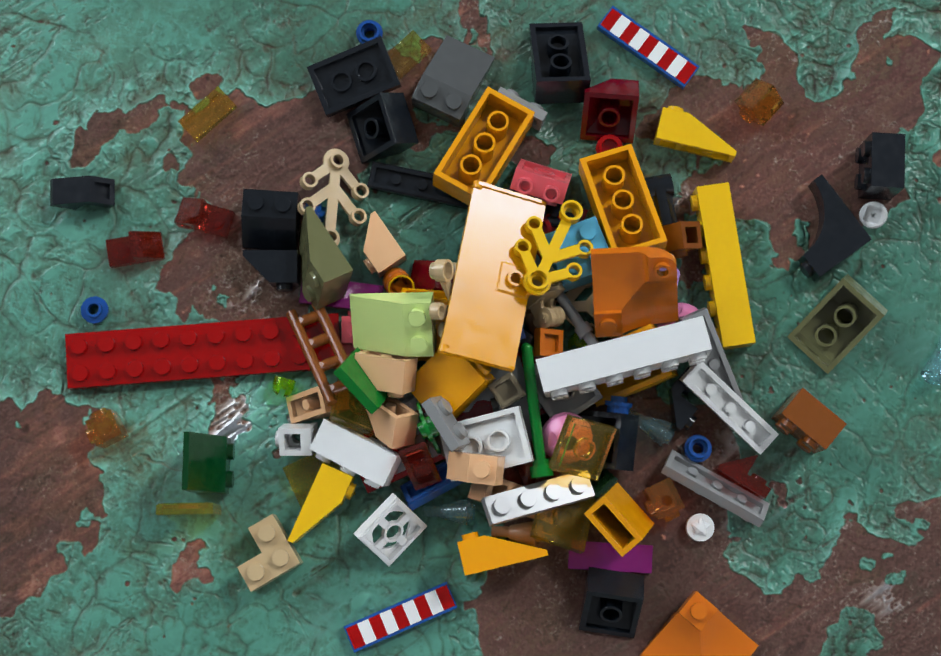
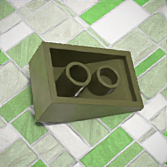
[298,205,353,310]
[787,274,888,374]

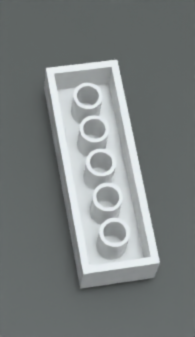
[535,316,712,401]

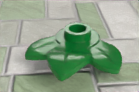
[416,402,442,454]

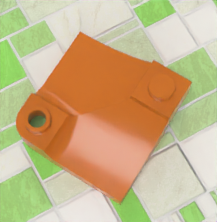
[591,247,679,337]
[639,591,759,656]

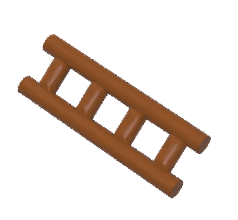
[286,304,354,406]

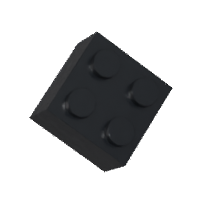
[854,132,906,200]

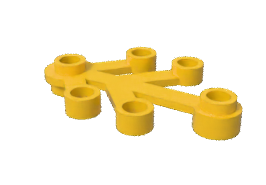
[513,200,593,296]

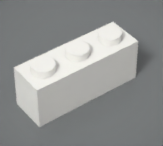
[309,419,403,489]

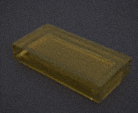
[388,30,431,80]
[178,86,237,143]

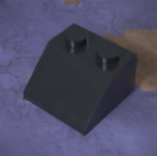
[346,93,419,164]
[241,189,301,250]
[569,410,639,471]
[579,567,644,638]

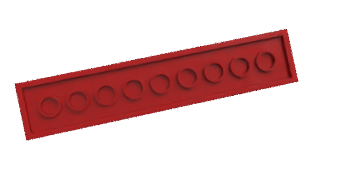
[65,313,341,389]

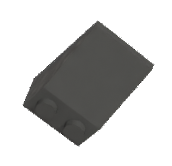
[411,35,495,128]

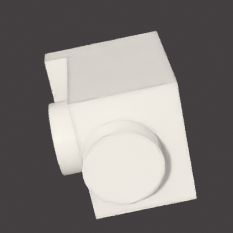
[275,422,318,456]

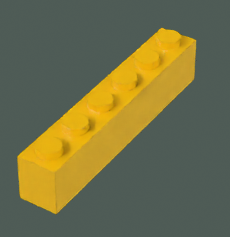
[690,182,756,350]

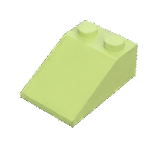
[349,292,437,357]

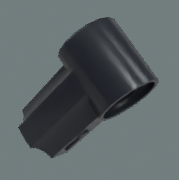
[644,173,677,226]

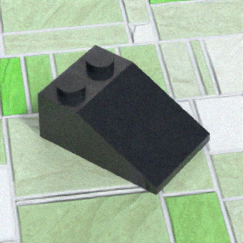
[529,22,591,104]

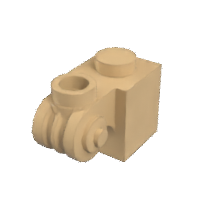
[526,267,565,328]

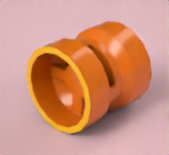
[383,267,415,293]

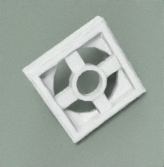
[353,493,427,566]

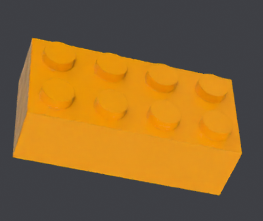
[432,87,535,206]
[578,143,667,250]

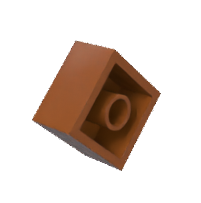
[771,388,847,454]

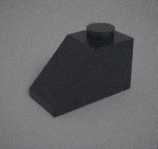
[243,250,300,292]

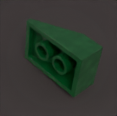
[182,432,235,494]

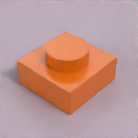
[534,328,564,357]

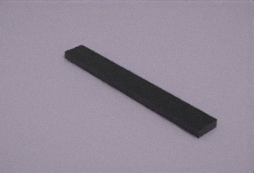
[367,161,584,228]

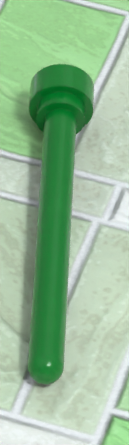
[521,343,554,478]

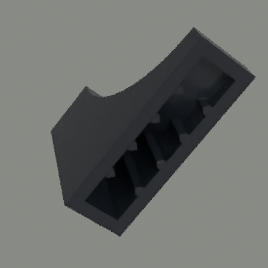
[798,174,872,281]

